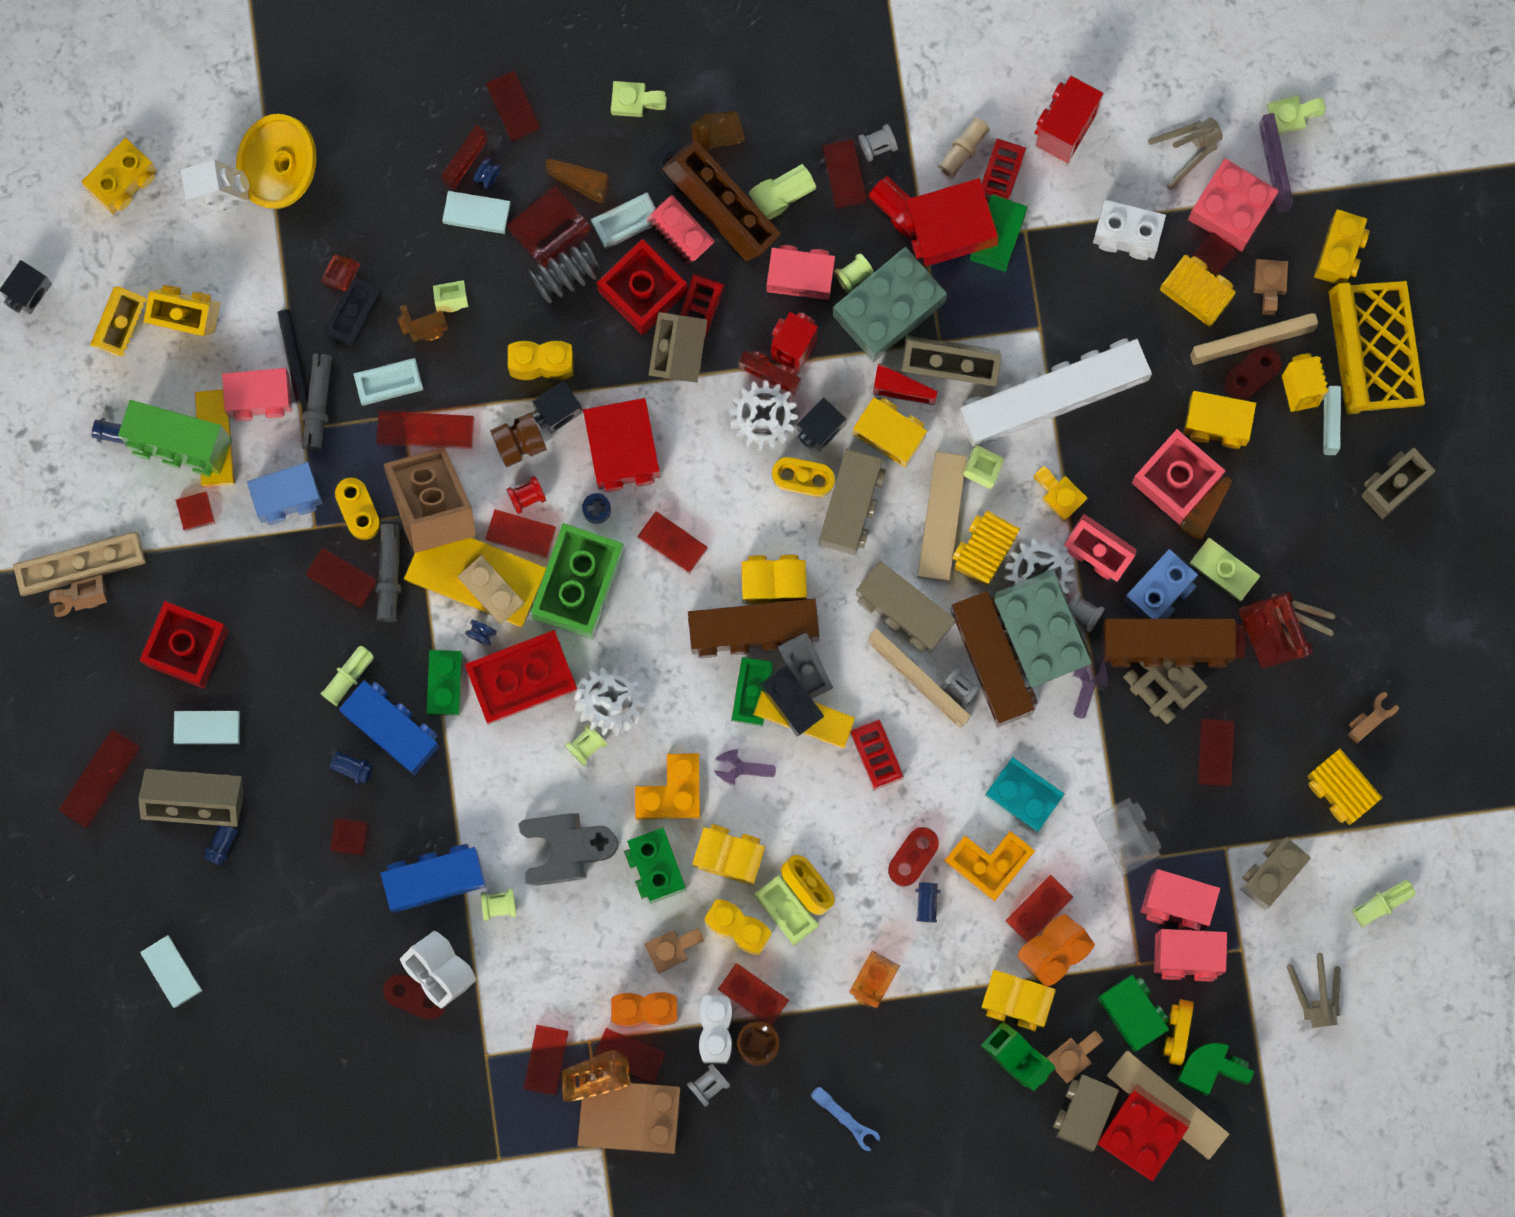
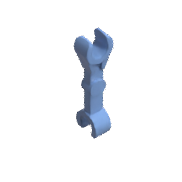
[811,1087,880,1151]

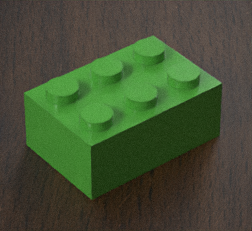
[118,400,233,477]
[531,523,625,640]

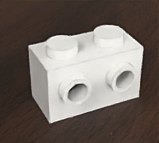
[181,160,249,212]
[1093,199,1166,260]

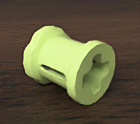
[834,253,874,294]
[565,724,608,766]
[481,889,516,921]

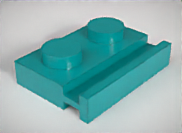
[985,757,1065,833]

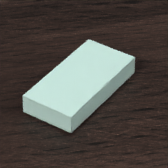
[442,191,511,234]
[591,192,656,249]
[354,358,423,406]
[1323,386,1341,455]
[174,711,240,745]
[140,935,202,1008]

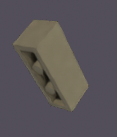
[901,335,1002,387]
[819,449,886,556]
[855,561,956,654]
[138,769,243,827]

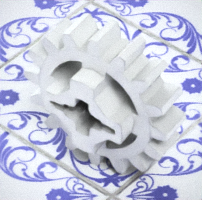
[729,381,798,451]
[1004,539,1074,596]
[574,668,645,736]

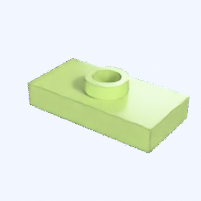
[1189,538,1260,602]
[754,874,819,946]

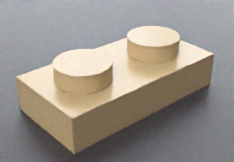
[458,555,525,625]

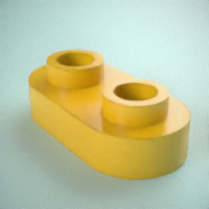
[772,457,835,497]
[335,478,380,540]
[781,855,835,915]
[1163,999,1193,1066]

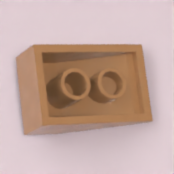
[384,447,476,553]
[578,1080,681,1154]

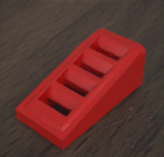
[981,138,1026,201]
[680,274,726,341]
[873,364,938,405]
[850,719,904,791]

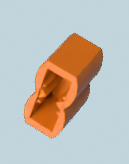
[1017,914,1095,987]
[611,992,678,1028]

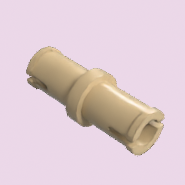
[937,118,990,179]

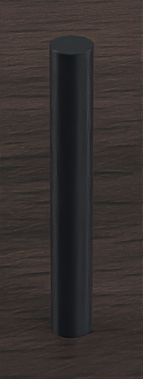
[277,309,308,404]

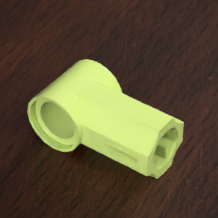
[748,164,816,220]

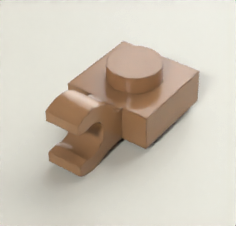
[1253,259,1288,316]
[49,574,107,617]
[1346,692,1399,745]
[644,928,704,974]
[1047,1030,1104,1084]

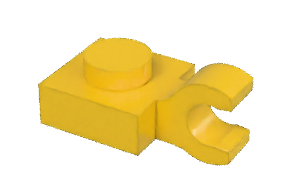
[1033,465,1088,522]

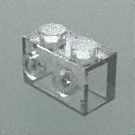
[1093,798,1161,876]

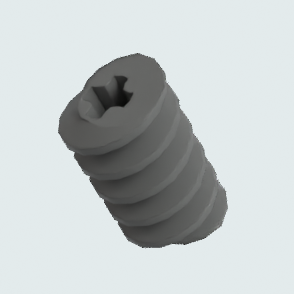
[528,241,599,304]

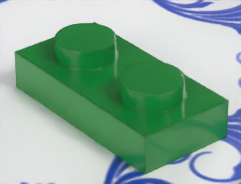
[427,650,462,716]
[731,657,774,727]

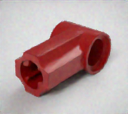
[868,176,915,239]

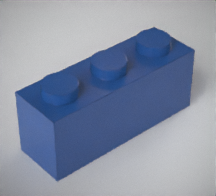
[339,681,440,776]
[380,844,487,913]

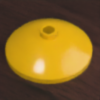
[236,114,317,209]

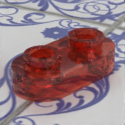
[1224,347,1281,400]
[888,827,939,887]
[383,974,447,1020]

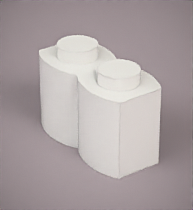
[400,931,476,1008]
[699,996,732,1064]

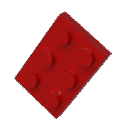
[464,630,577,725]

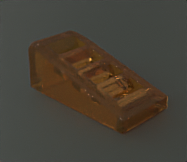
[545,159,609,204]
[1178,477,1232,541]
[561,1050,630,1102]

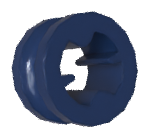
[473,157,502,189]
[582,493,611,524]
[465,619,497,646]

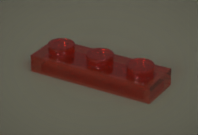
[376,411,475,449]
[58,729,140,828]

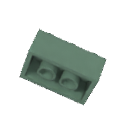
[833,247,947,362]
[994,569,1092,688]

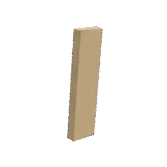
[1190,313,1318,365]
[917,452,967,582]
[13,531,146,597]
[868,628,971,728]
[1106,1051,1229,1160]

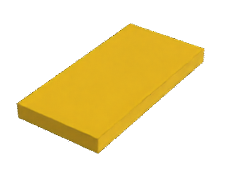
[404,537,546,628]

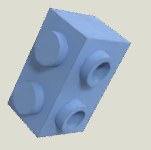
[247,462,323,525]
[1124,549,1198,619]

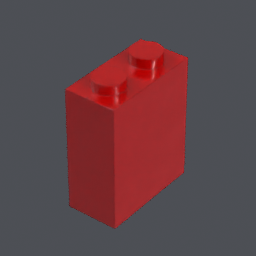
[902,178,998,267]
[583,398,661,492]

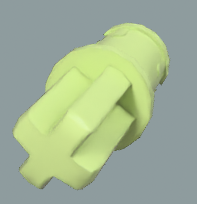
[320,646,374,707]
[1352,880,1416,928]

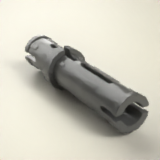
[302,354,333,451]
[375,524,401,622]

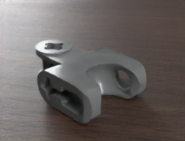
[518,813,618,886]

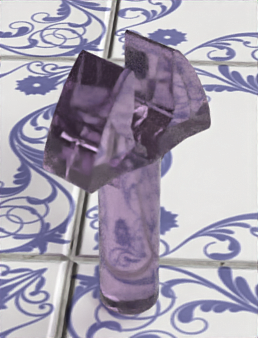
[1073,661,1108,719]
[714,749,776,786]

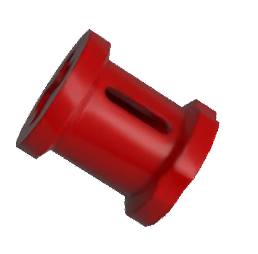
[506,476,546,514]

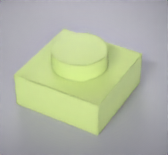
[433,280,468,313]
[962,445,1004,489]

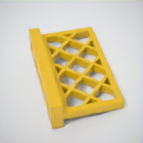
[1328,281,1425,414]

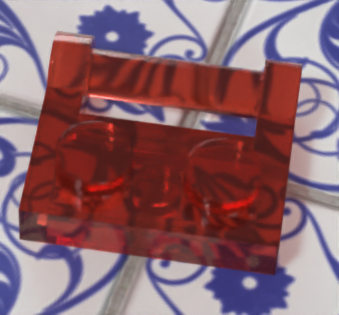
[507,186,592,267]
[1238,592,1314,669]

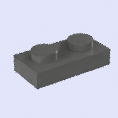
[778,633,833,699]

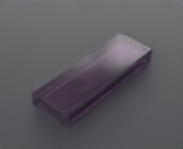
[1259,113,1294,213]

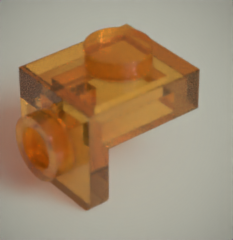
[691,111,745,152]
[397,304,448,342]
[849,950,900,1008]

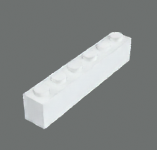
[959,338,1152,448]

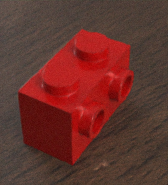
[771,312,818,374]

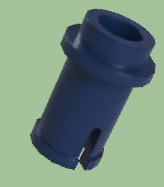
[91,418,125,444]
[329,751,373,784]
[204,825,238,866]
[915,882,941,923]

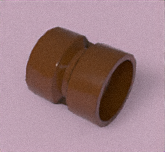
[490,412,547,468]
[737,1021,780,1066]

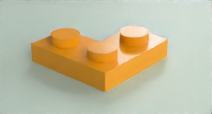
[635,753,700,820]
[944,831,1035,902]

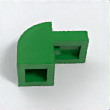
[981,1022,1056,1091]
[1175,1043,1255,1096]

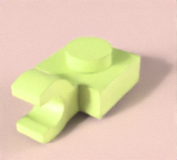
[611,81,667,117]
[1267,96,1326,136]

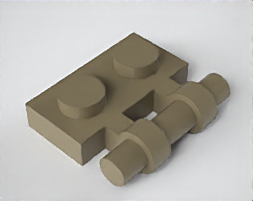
[1123,662,1208,724]

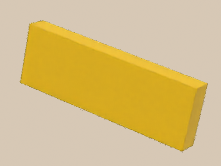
[195,389,235,487]
[753,691,855,749]

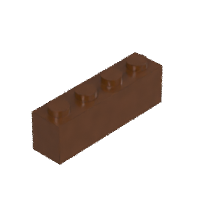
[661,140,781,261]
[950,591,1038,728]
[687,598,820,658]
[1103,619,1236,668]

